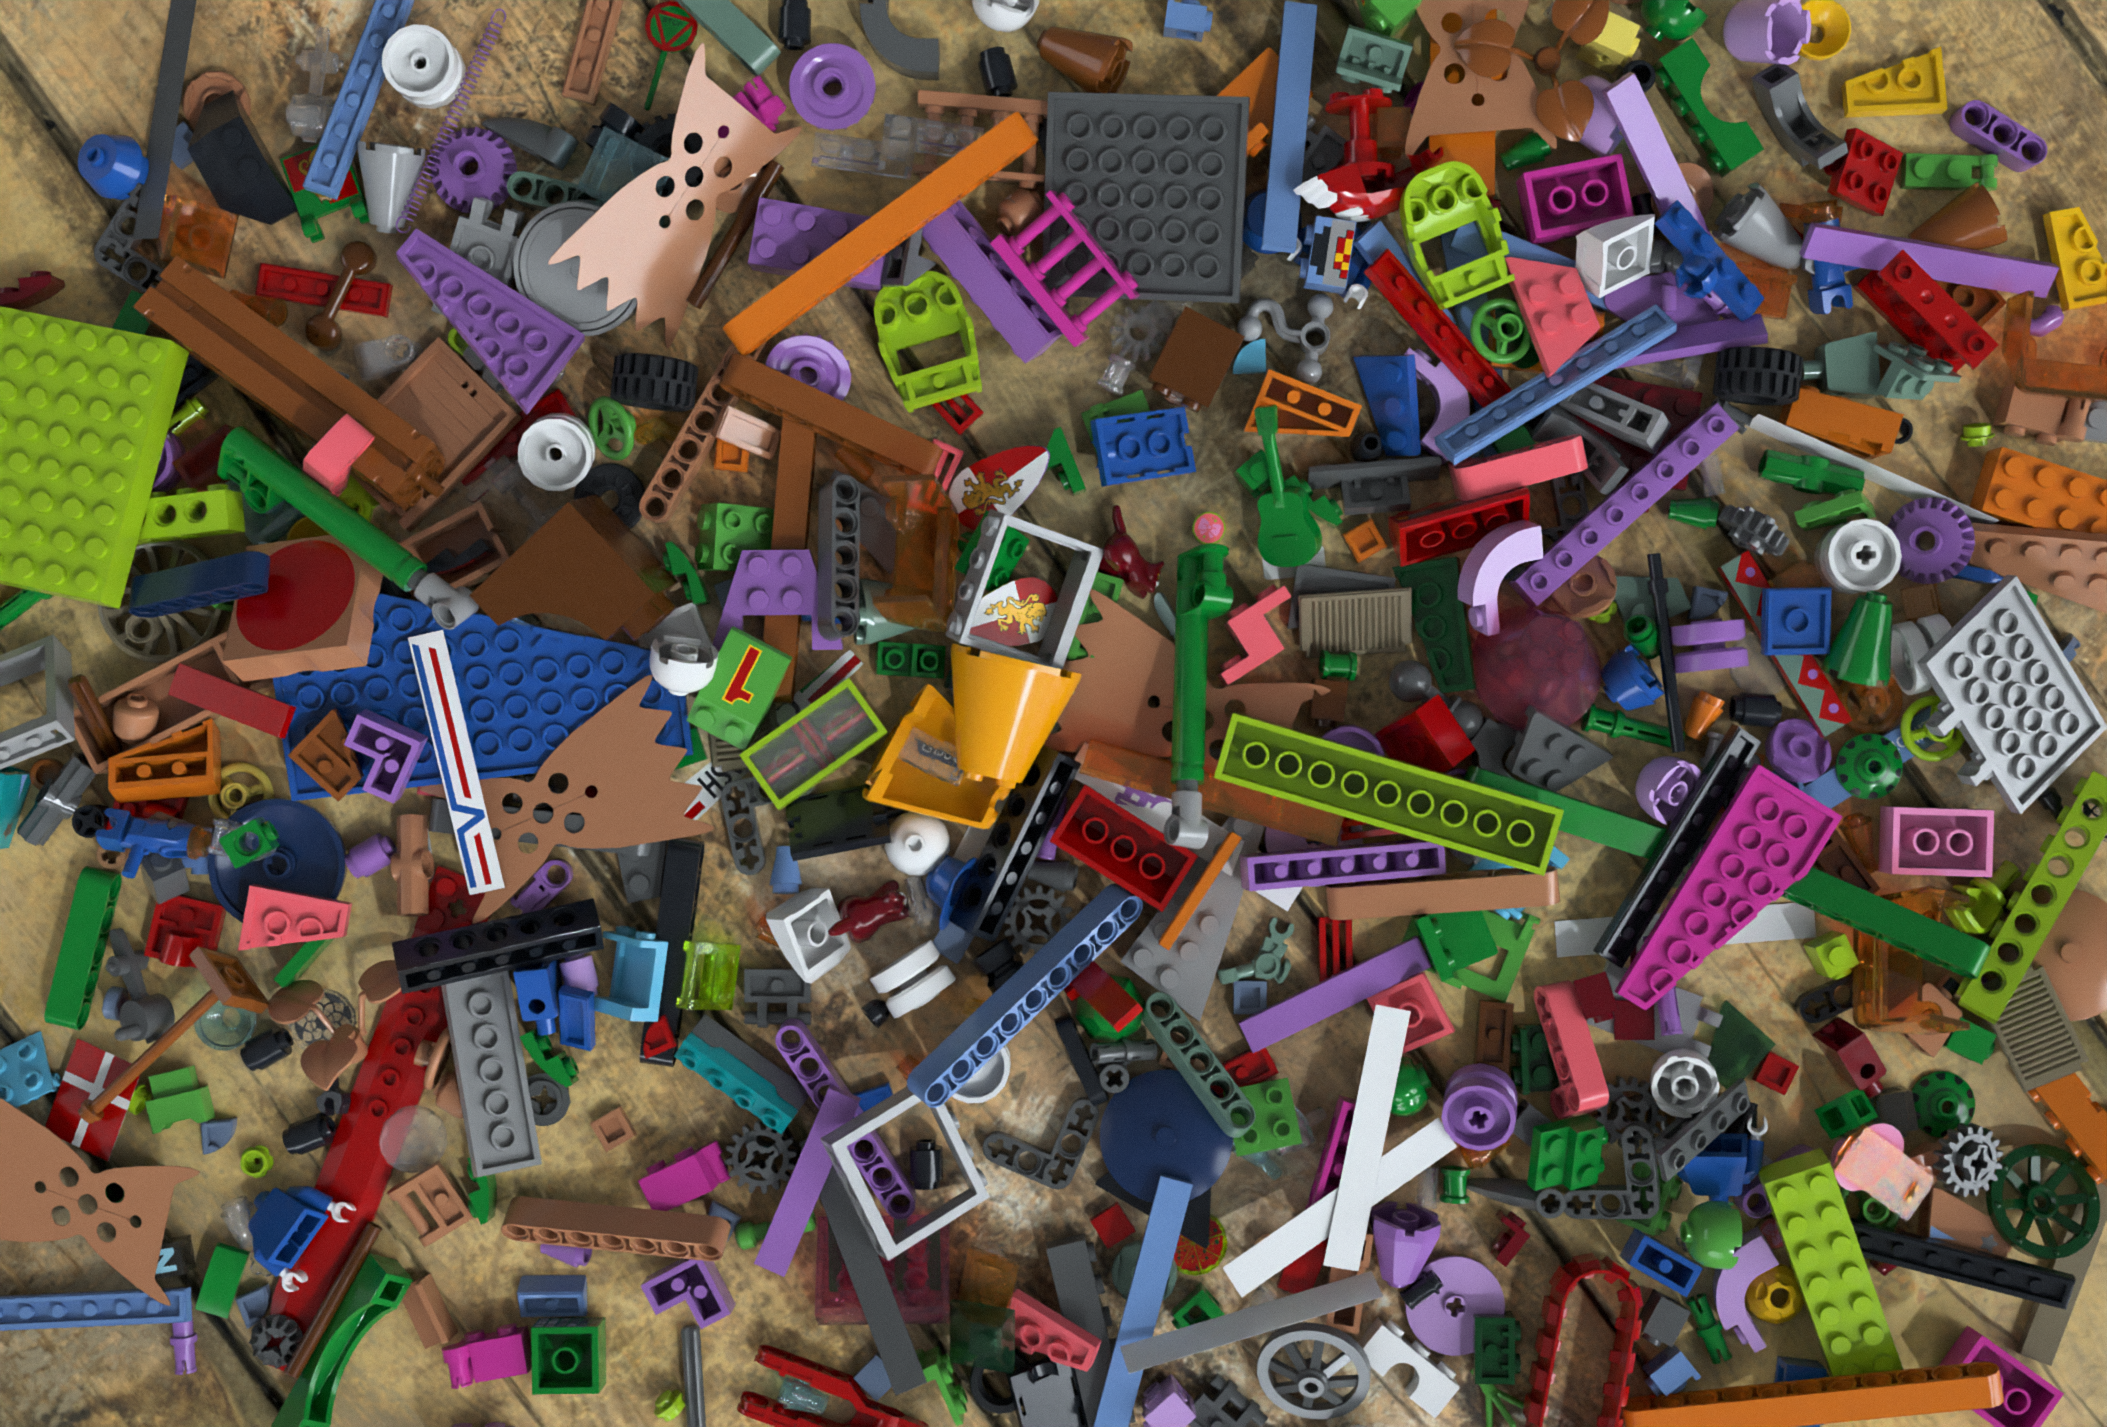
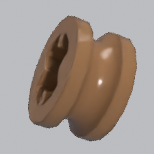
[96,845,131,869]

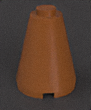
[1037,26,1133,93]
[1908,182,2008,250]

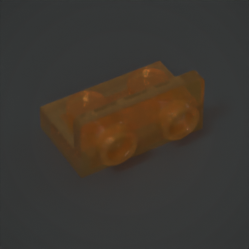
[1736,261,1798,320]

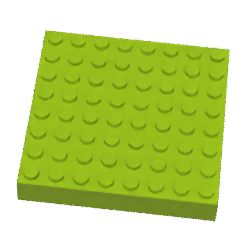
[0,306,189,609]

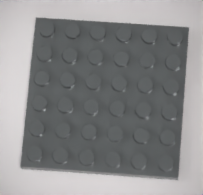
[1042,92,1250,303]

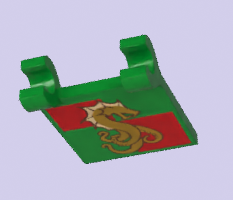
[279,144,369,243]

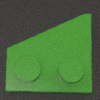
[1794,489,1876,531]

